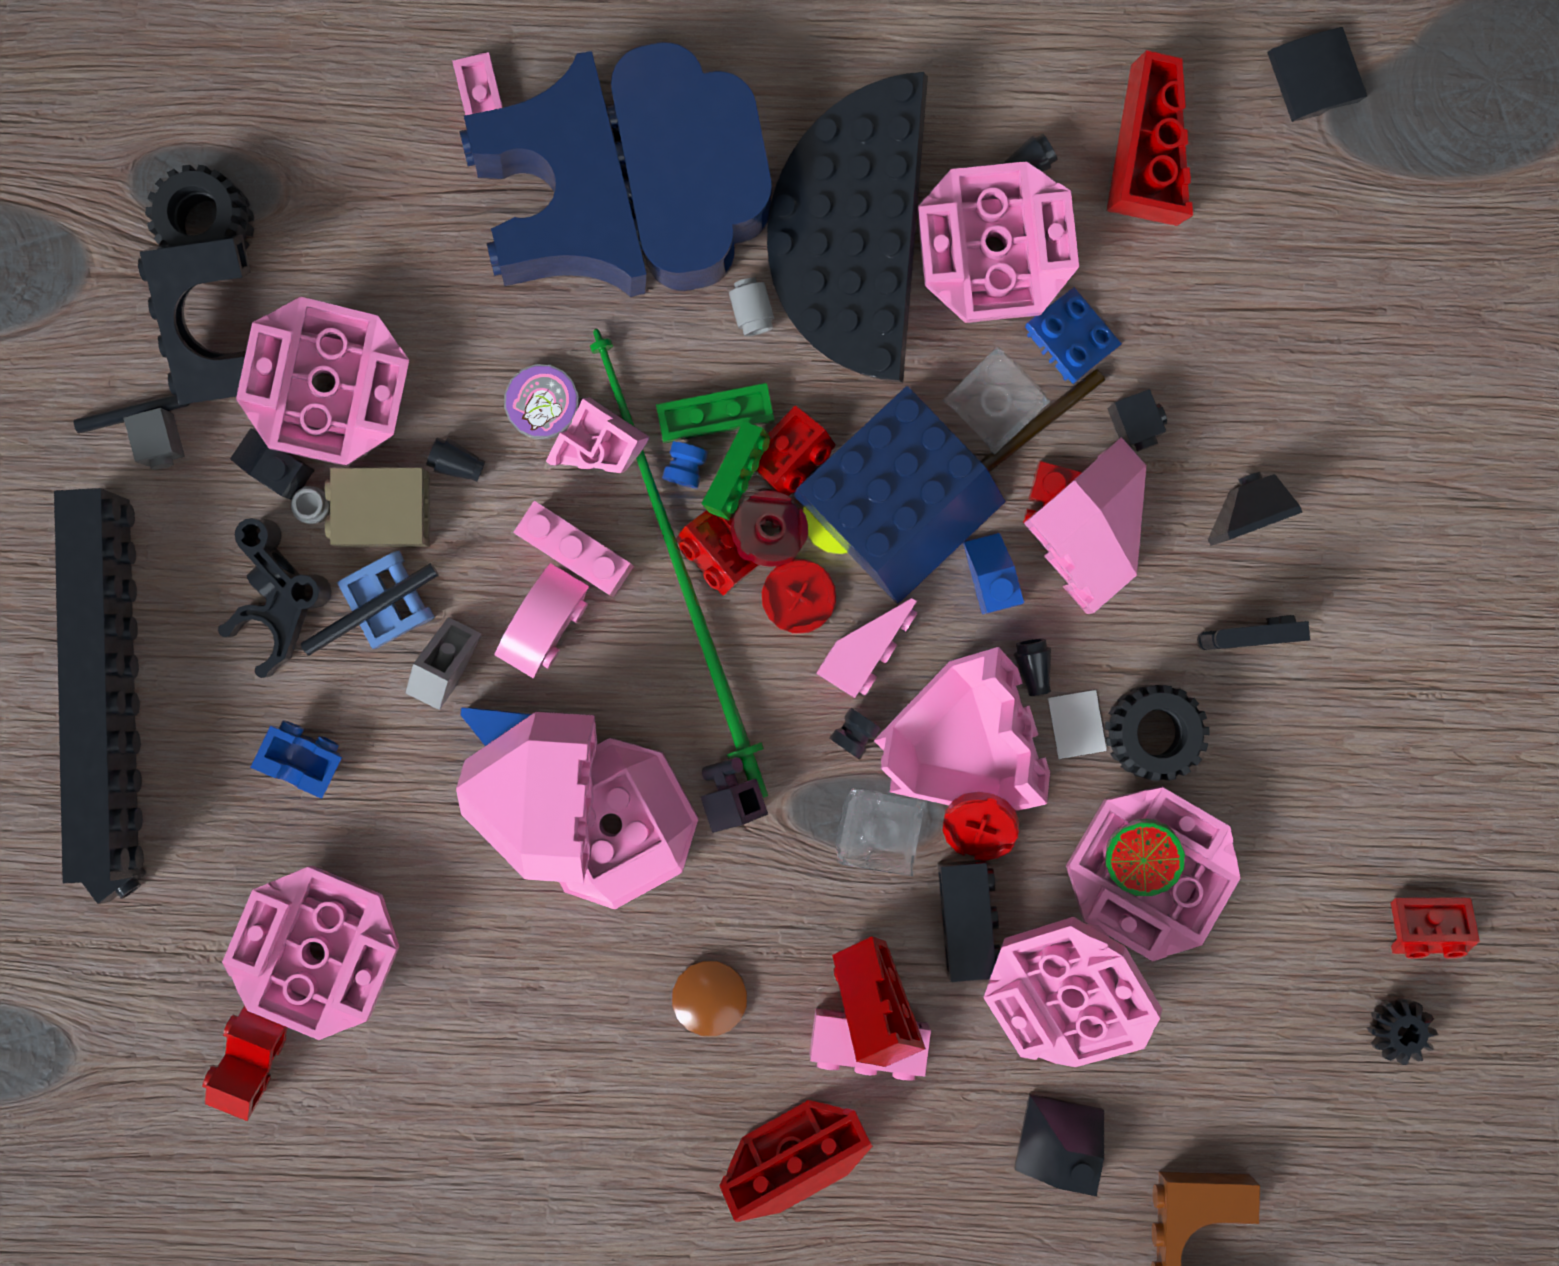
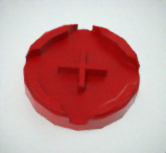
[762,559,836,634]
[942,791,1020,861]

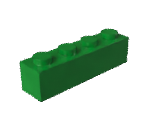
[701,421,771,520]

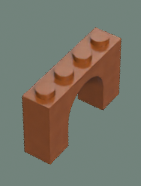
[1151,1172,1260,1266]

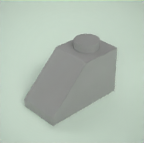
[406,617,482,710]

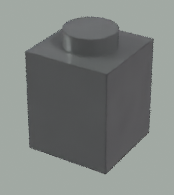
[124,408,185,470]

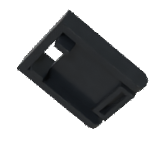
[1197,615,1310,650]

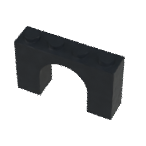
[138,234,251,405]

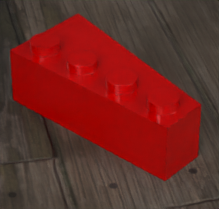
[1106,50,1193,226]

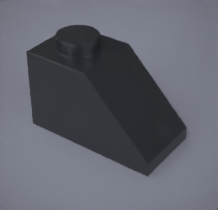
[230,428,314,500]

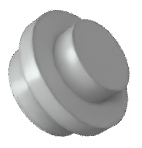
[291,486,330,524]

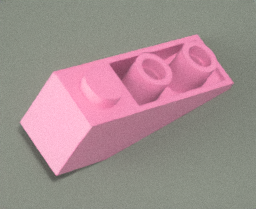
[816,598,917,698]

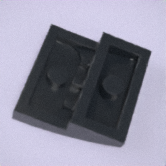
[1267,27,1368,122]

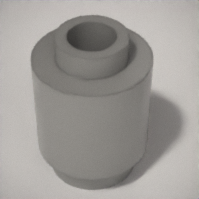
[729,277,774,337]

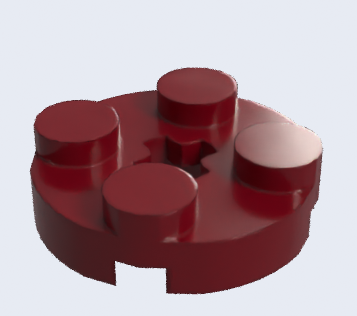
[731,491,808,567]

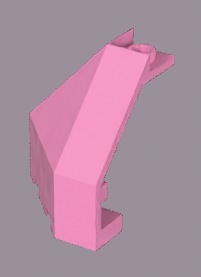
[1024,437,1147,614]
[874,647,1050,811]
[456,712,597,883]

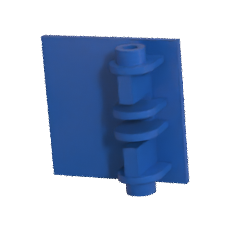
[1025,287,1122,384]

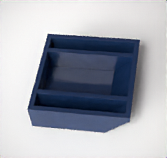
[794,385,1006,605]

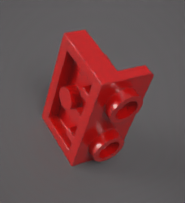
[755,405,836,497]
[676,510,760,596]
[1391,898,1480,959]

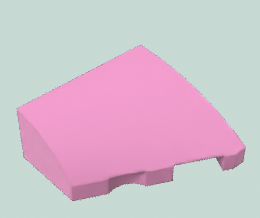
[546,397,650,473]

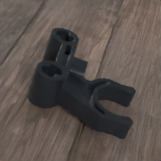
[218,518,332,678]

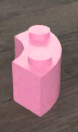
[495,563,589,678]

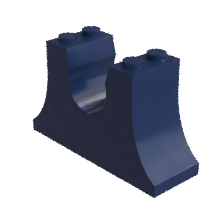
[459,51,647,297]

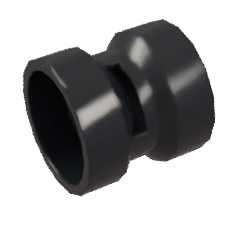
[829,708,881,760]

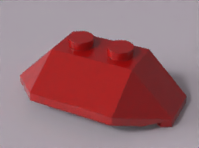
[719,1100,873,1222]

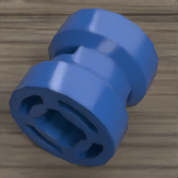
[662,441,708,489]

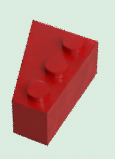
[832,936,926,1067]

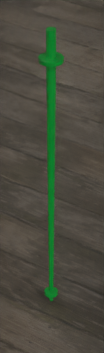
[590,329,769,798]

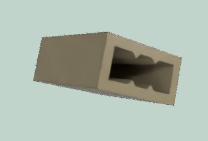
[325,468,430,547]

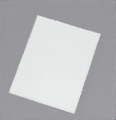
[1048,690,1107,759]

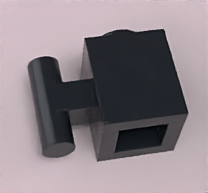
[700,757,768,833]

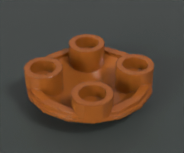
[672,961,747,1036]

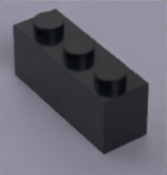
[937,860,1001,982]

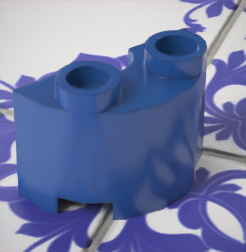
[250,720,342,799]

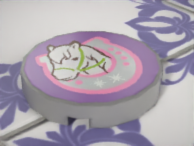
[504,364,580,440]

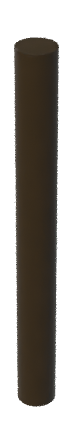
[980,369,1105,472]

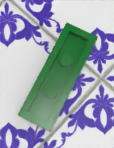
[656,383,774,443]

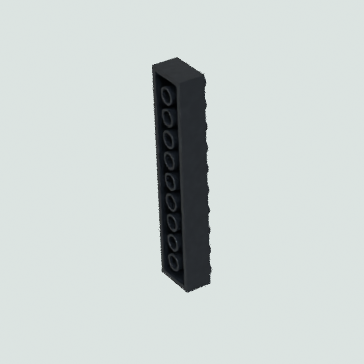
[54,488,144,884]

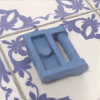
[337,551,435,649]

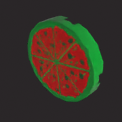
[1105,819,1185,896]

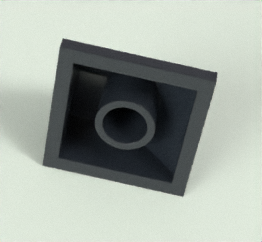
[1208,471,1303,546]
[1014,1094,1104,1197]

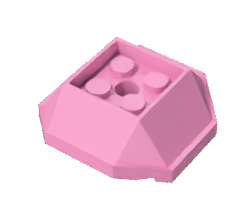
[917,161,1079,323]
[236,297,409,466]
[560,738,699,909]
[1066,786,1241,961]
[222,865,399,1040]
[984,917,1162,1067]

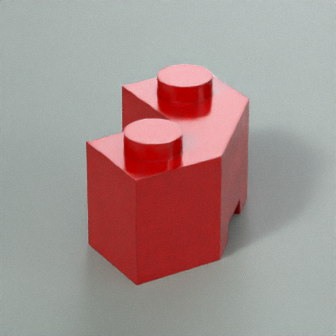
[202,1005,288,1121]

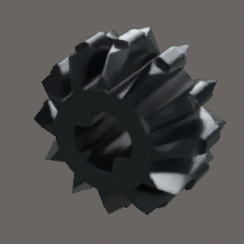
[1367,998,1439,1065]

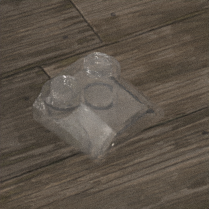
[943,346,1051,455]
[836,788,927,877]

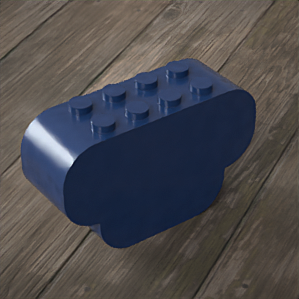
[607,42,771,291]

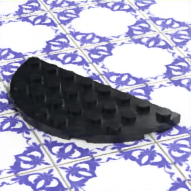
[767,72,928,383]

